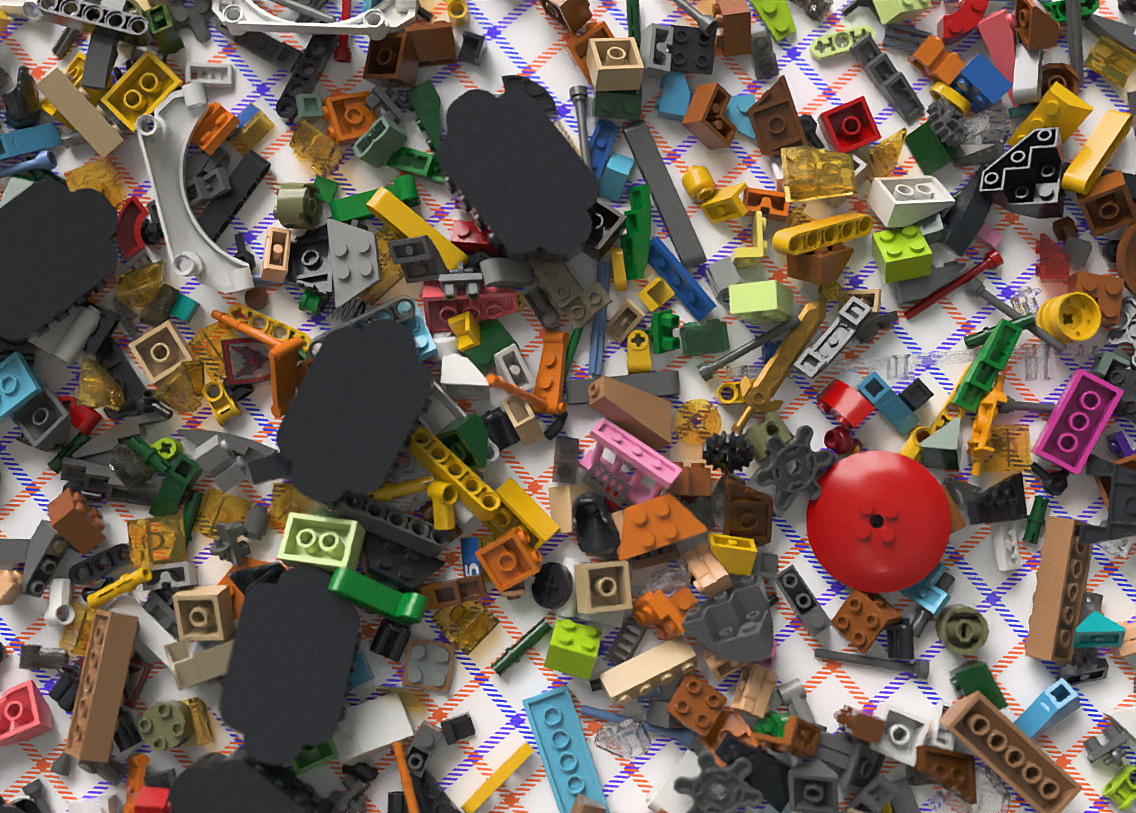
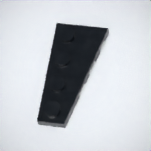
[967,472,1027,525]
[715,732,795,813]
[409,768,461,813]

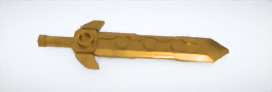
[731,297,826,435]

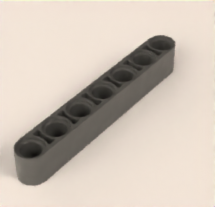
[622,118,707,270]

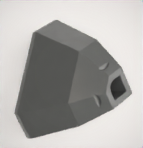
[681,575,774,664]

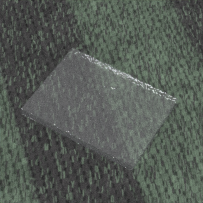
[949,571,1012,632]

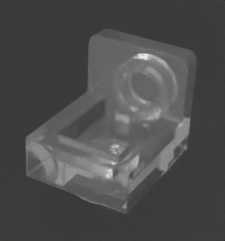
[1009,286,1042,318]
[928,788,970,813]

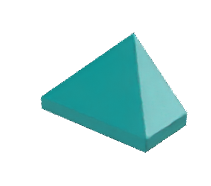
[1072,610,1126,648]

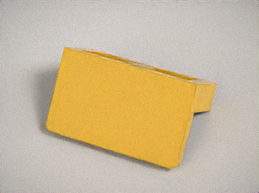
[700,182,748,225]

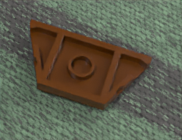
[747,74,813,161]
[723,479,774,547]

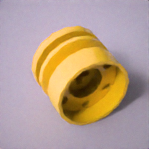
[1036,292,1101,344]

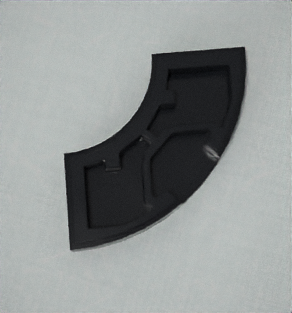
[501,75,557,113]

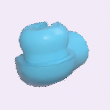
[1008,103,1034,119]

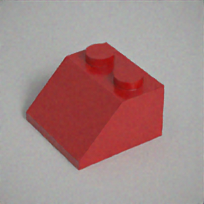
[816,96,882,156]

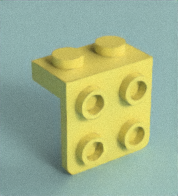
[730,211,767,270]

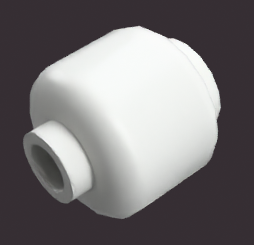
[430,332,460,367]

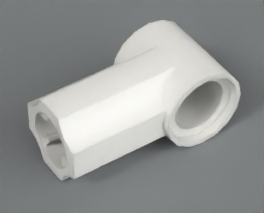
[0,0,52,21]
[44,579,75,627]

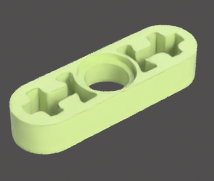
[809,25,875,61]

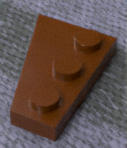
[916,745,977,805]

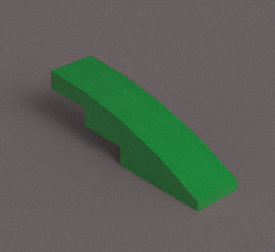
[386,146,445,186]
[620,184,651,281]
[951,318,1023,413]

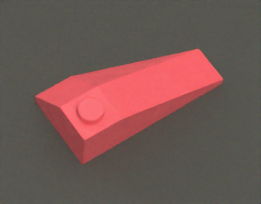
[977,9,1020,109]
[423,280,518,335]
[0,679,54,748]

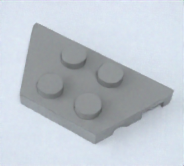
[327,219,382,309]

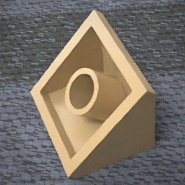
[548,483,598,534]

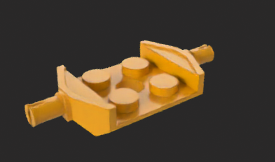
[966,374,1007,477]

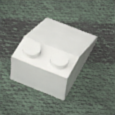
[866,175,955,228]
[332,691,415,766]

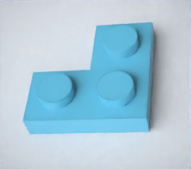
[899,561,951,617]

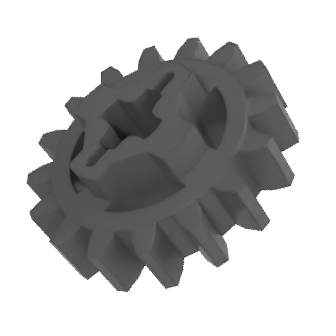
[926,98,969,148]

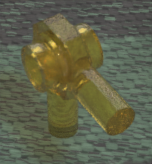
[818,281,851,304]

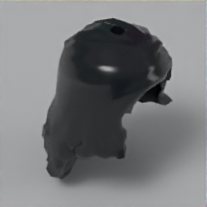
[1,65,41,130]
[571,492,621,557]

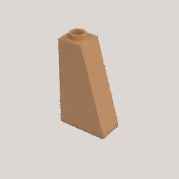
[588,376,672,452]

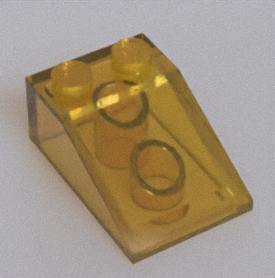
[781,146,857,202]

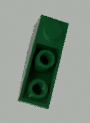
[405,79,442,154]
[148,452,204,525]

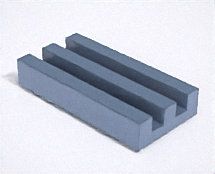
[882,23,933,53]

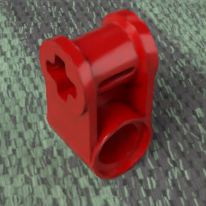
[58,395,103,436]

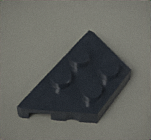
[288,216,335,296]
[84,337,154,419]
[363,529,445,593]
[228,561,287,596]

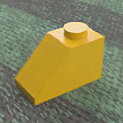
[707,533,757,576]

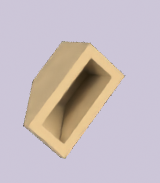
[501,395,545,447]

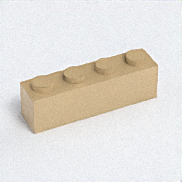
[35,67,124,159]
[598,634,698,709]

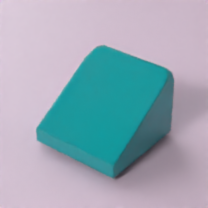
[168,293,200,324]

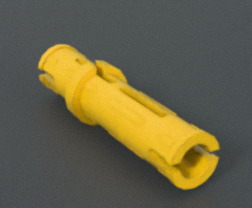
[363,474,434,502]
[87,566,152,609]

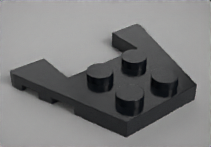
[1078,453,1136,546]

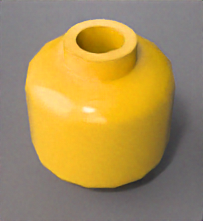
[681,165,715,201]

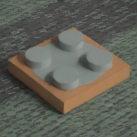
[402,637,456,692]

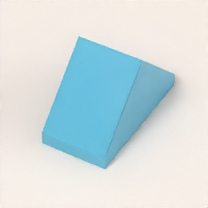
[599,152,635,203]

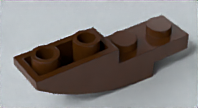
[396,573,488,611]

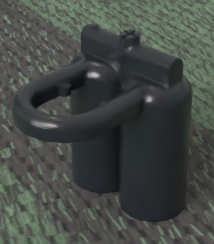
[480,406,521,452]
[369,618,412,662]
[883,618,915,660]
[48,662,81,713]
[113,708,144,753]

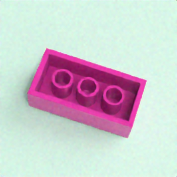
[1030,369,1124,475]

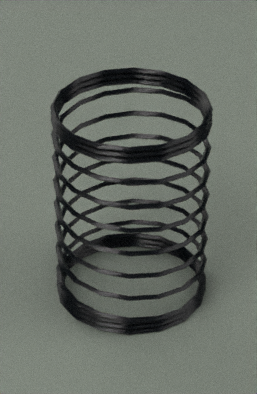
[317,294,367,325]

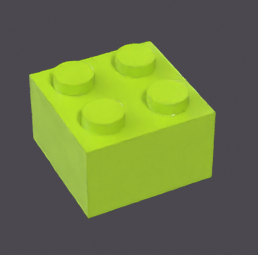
[872,224,932,284]
[543,619,603,680]

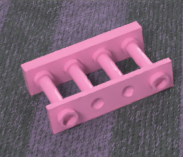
[578,417,682,504]

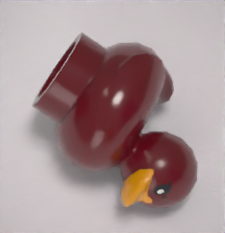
[824,426,863,455]

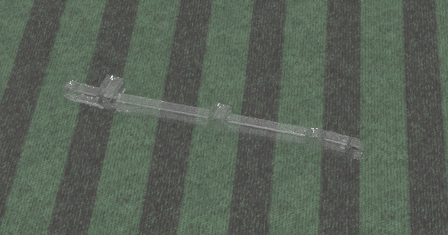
[726,344,1098,381]

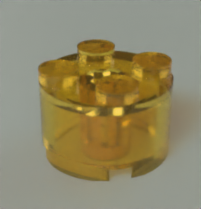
[673,398,722,447]

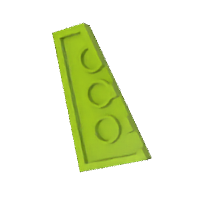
[748,0,797,44]

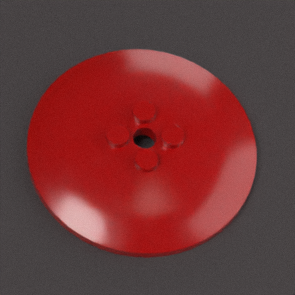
[806,450,951,593]

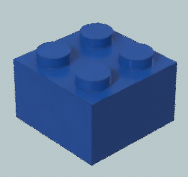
[949,53,1013,117]

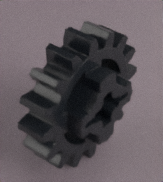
[702,431,754,474]

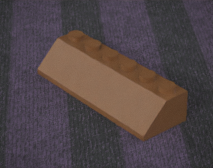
[1024,516,1093,664]
[64,609,140,763]
[938,691,1083,813]

